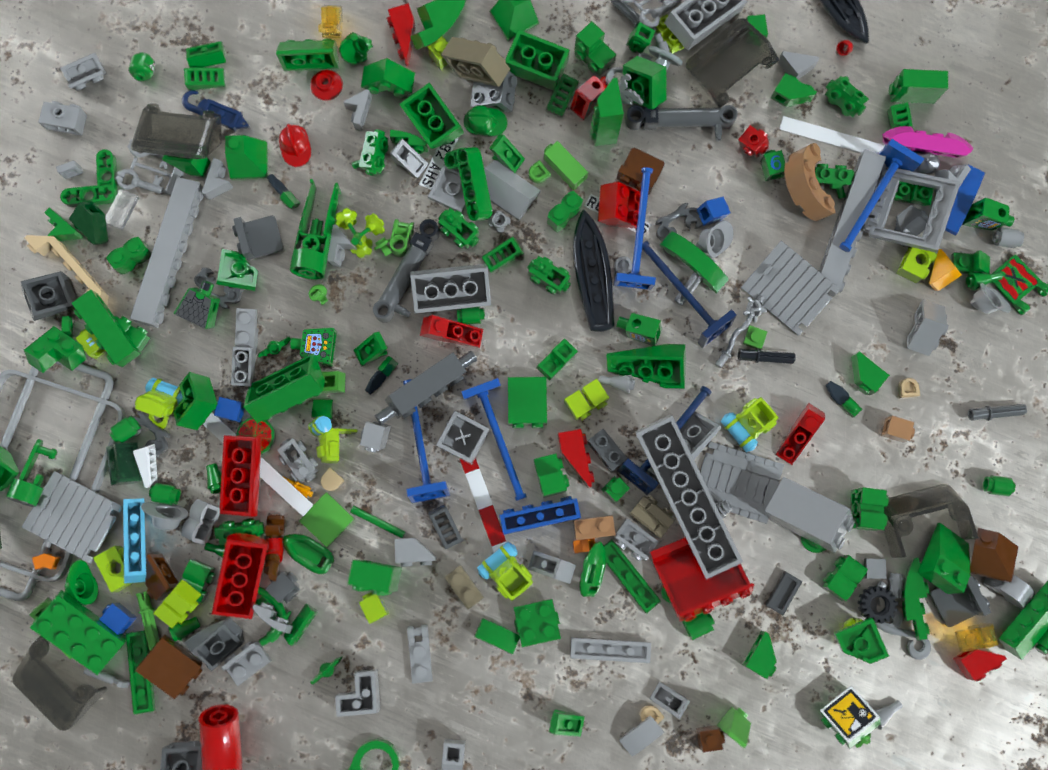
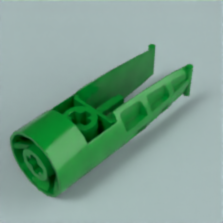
[289,179,341,280]

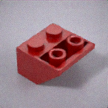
[598,181,641,228]

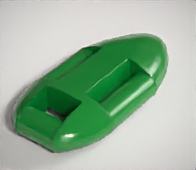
[283,534,334,574]
[579,541,606,597]

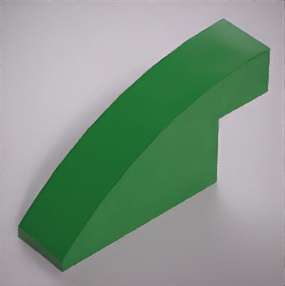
[410,0,466,50]

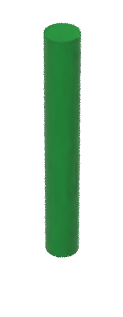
[350,506,406,539]

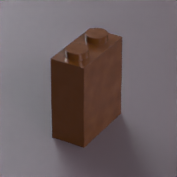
[135,634,203,700]

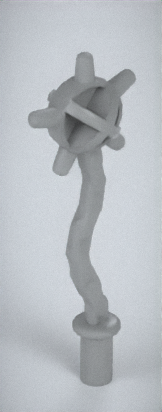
[715,296,767,368]

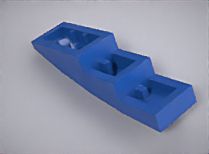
[945,164,985,235]

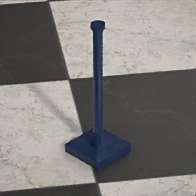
[642,241,737,348]
[617,386,712,495]

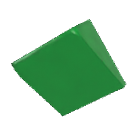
[311,400,333,419]

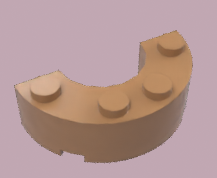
[785,143,836,221]

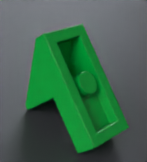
[489,134,525,173]
[44,207,84,241]
[951,250,990,274]
[354,332,388,367]
[549,710,585,737]

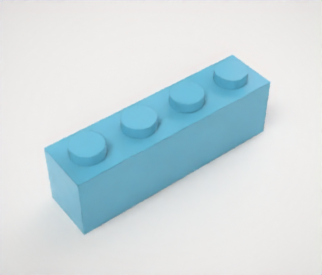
[123,499,146,583]

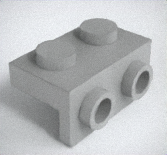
[61,53,107,91]
[613,518,659,561]

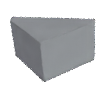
[778,51,819,79]
[650,682,690,719]

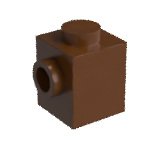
[696,725,725,753]

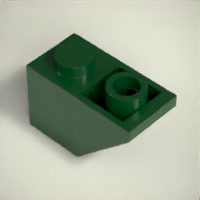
[69,201,108,245]

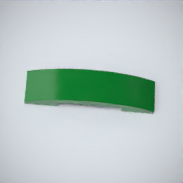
[659,231,729,294]

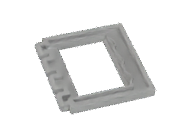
[863,169,961,253]

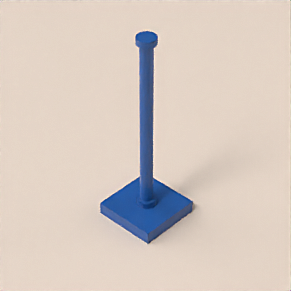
[839,139,924,252]
[614,167,656,290]
[461,378,527,501]
[403,379,450,503]

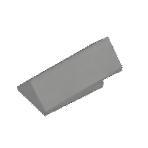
[647,412,721,484]

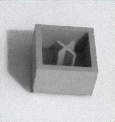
[436,411,490,465]

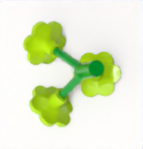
[335,208,385,258]

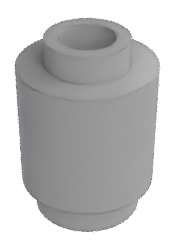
[992,227,1024,248]

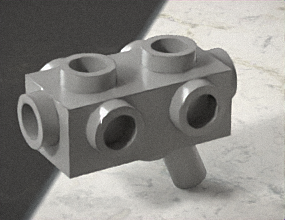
[277,438,318,483]

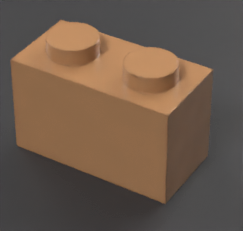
[573,516,616,541]

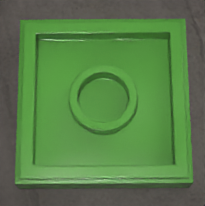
[299,492,355,548]

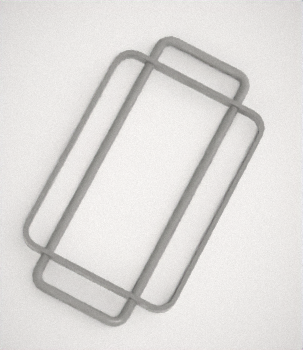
[0,362,126,601]

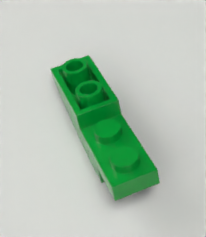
[902,558,930,641]

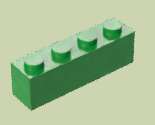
[72,289,141,367]
[998,581,1048,660]

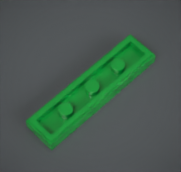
[603,539,661,614]
[126,630,156,715]

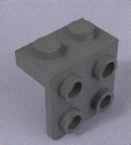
[471,71,517,113]
[232,215,283,260]
[930,576,991,627]

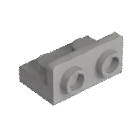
[221,641,272,686]

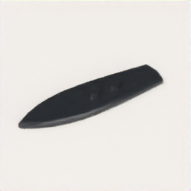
[820,0,869,44]
[573,209,615,332]

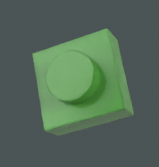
[742,325,768,350]

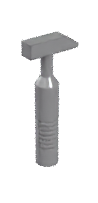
[84,668,130,688]

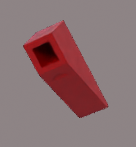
[386,3,416,66]
[420,315,484,348]
[776,403,825,465]
[558,429,595,488]

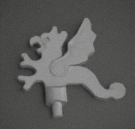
[606,74,643,105]

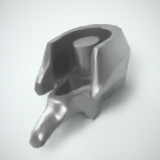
[913,152,940,174]

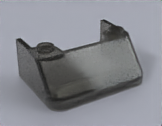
[884,484,978,558]

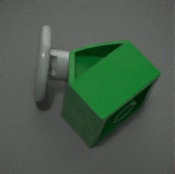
[623,46,683,110]

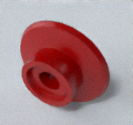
[310,70,343,100]

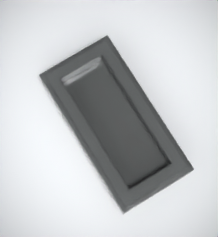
[765,571,803,616]

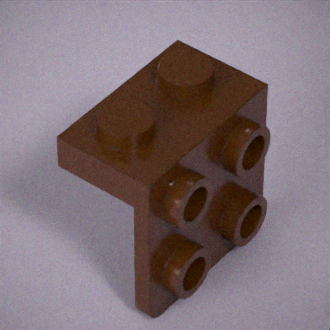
[616,148,665,195]

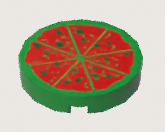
[236,418,276,455]

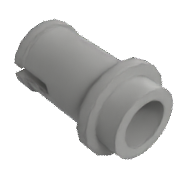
[888,573,905,598]

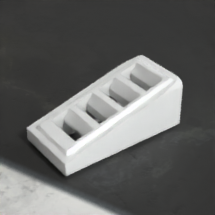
[133,444,158,488]

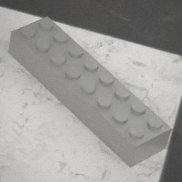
[635,415,743,579]

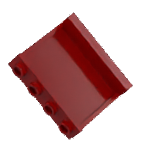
[650,537,754,622]

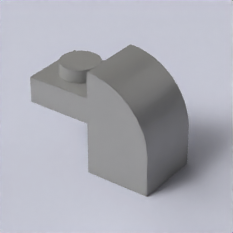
[983,575,1035,609]

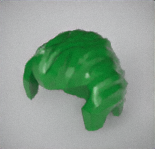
[339,32,373,64]

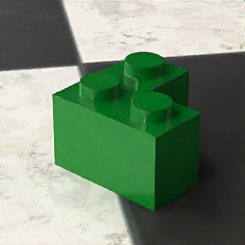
[574,21,617,77]
[361,58,415,98]
[24,326,86,373]
[173,372,218,430]
[533,453,570,498]

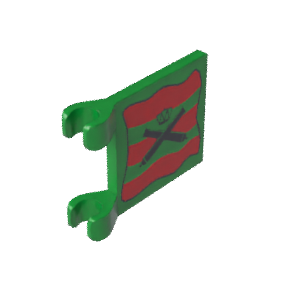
[991,254,1048,315]

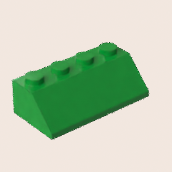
[590,78,624,146]
[244,353,325,423]

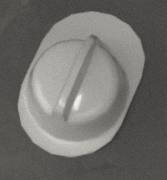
[696,221,733,258]
[971,283,1011,314]
[141,502,188,530]

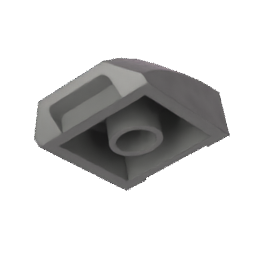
[21,271,78,321]
[184,618,244,671]
[160,740,202,770]

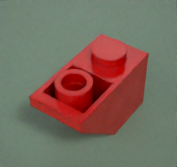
[953,648,1007,681]

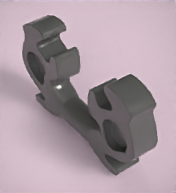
[655,203,702,241]
[194,268,244,309]
[127,412,170,458]

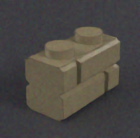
[629,495,675,539]
[444,565,484,610]

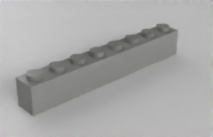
[819,149,886,297]
[130,177,204,328]

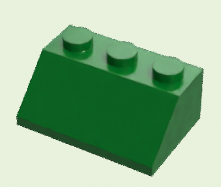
[276,38,338,71]
[399,82,464,149]

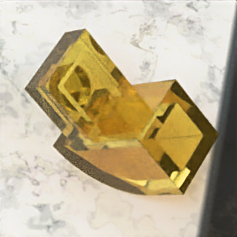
[318,5,343,38]
[955,623,998,652]

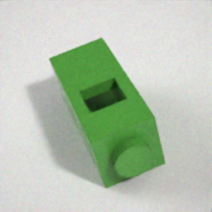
[544,141,588,190]

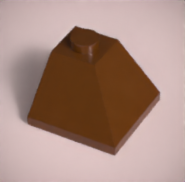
[970,528,1019,583]
[145,554,179,601]

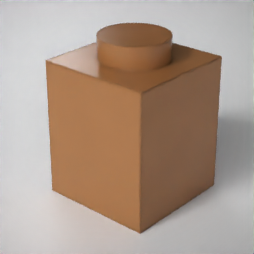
[881,416,915,443]

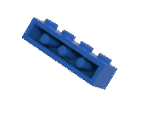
[500,496,581,535]

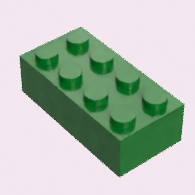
[347,560,402,596]
[30,590,126,675]

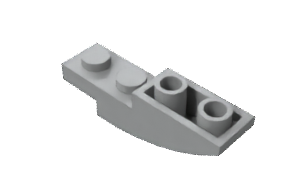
[231,308,259,386]

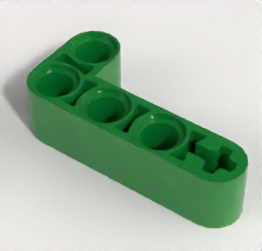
[444,147,492,221]

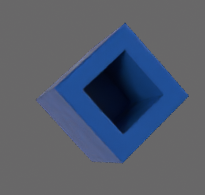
[696,197,731,226]
[214,397,245,423]
[99,603,137,634]

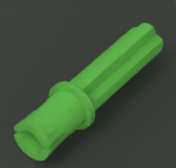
[136,591,160,651]

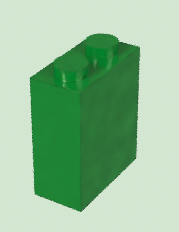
[888,69,948,104]
[508,377,547,429]

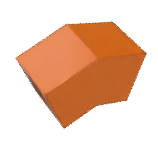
[573,538,595,553]
[32,553,61,570]

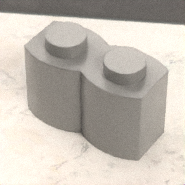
[181,499,220,545]

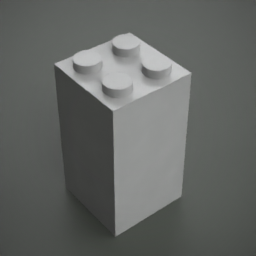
[765,477,855,553]

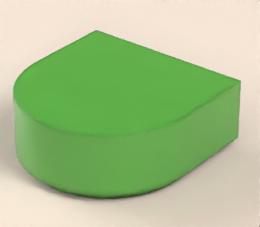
[529,160,551,183]

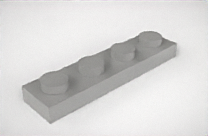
[570,637,651,663]

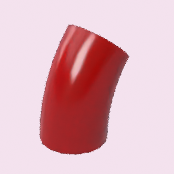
[198,704,242,770]

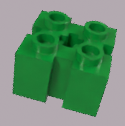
[850,487,889,531]

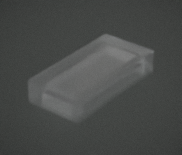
[105,188,139,231]

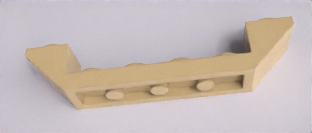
[24,235,109,306]

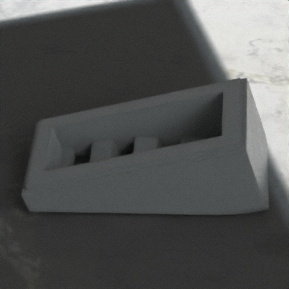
[428,504,463,550]

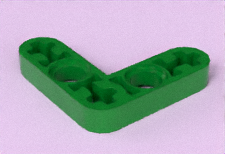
[60,149,118,207]

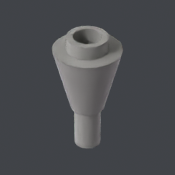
[599,375,635,393]
[874,700,903,730]

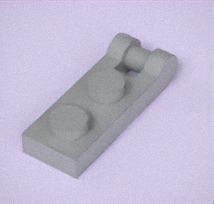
[407,625,433,684]

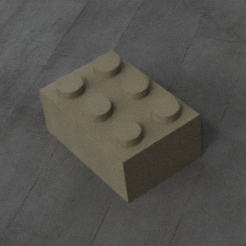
[441,37,510,87]

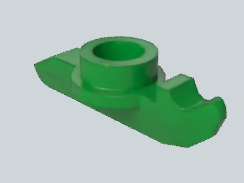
[257,336,291,358]
[310,656,343,685]

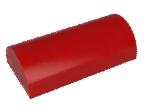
[220,435,262,517]
[211,533,268,619]

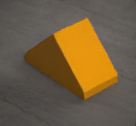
[929,249,962,291]

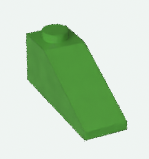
[717,707,751,748]

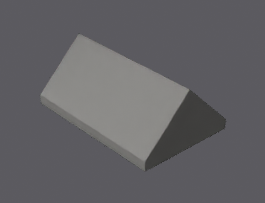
[484,160,541,221]

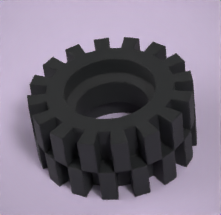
[857,586,898,624]

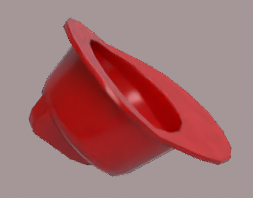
[279,124,311,167]

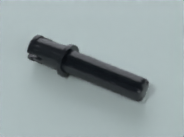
[738,348,796,364]

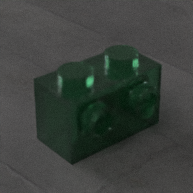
[106,442,142,486]

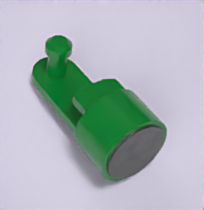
[6,439,58,507]

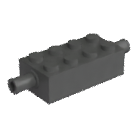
[374,350,477,425]

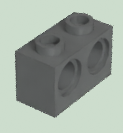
[587,428,628,473]

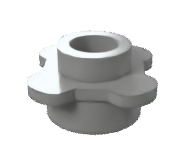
[488,211,511,233]

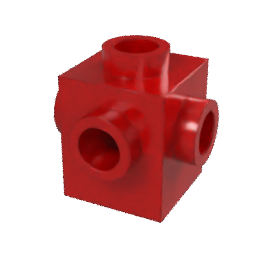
[738,125,769,158]

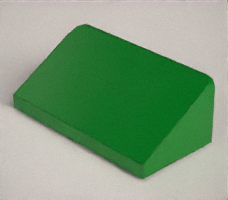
[186,41,226,68]
[284,604,318,646]

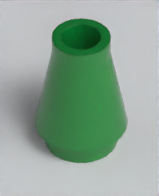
[206,463,222,494]
[168,617,201,642]

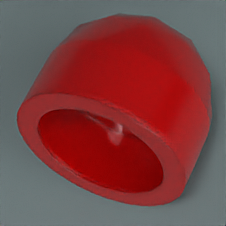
[836,40,853,56]

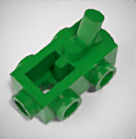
[825,76,869,118]
[352,129,389,176]
[815,164,855,199]
[438,208,480,249]
[527,256,571,295]
[214,518,265,545]

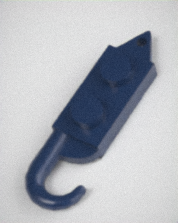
[182,90,250,131]

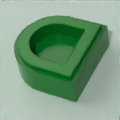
[61,316,73,337]

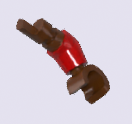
[263,515,285,582]

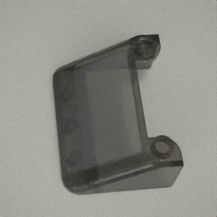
[686,18,779,108]
[131,103,222,159]
[12,636,108,731]

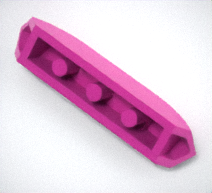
[882,126,974,159]

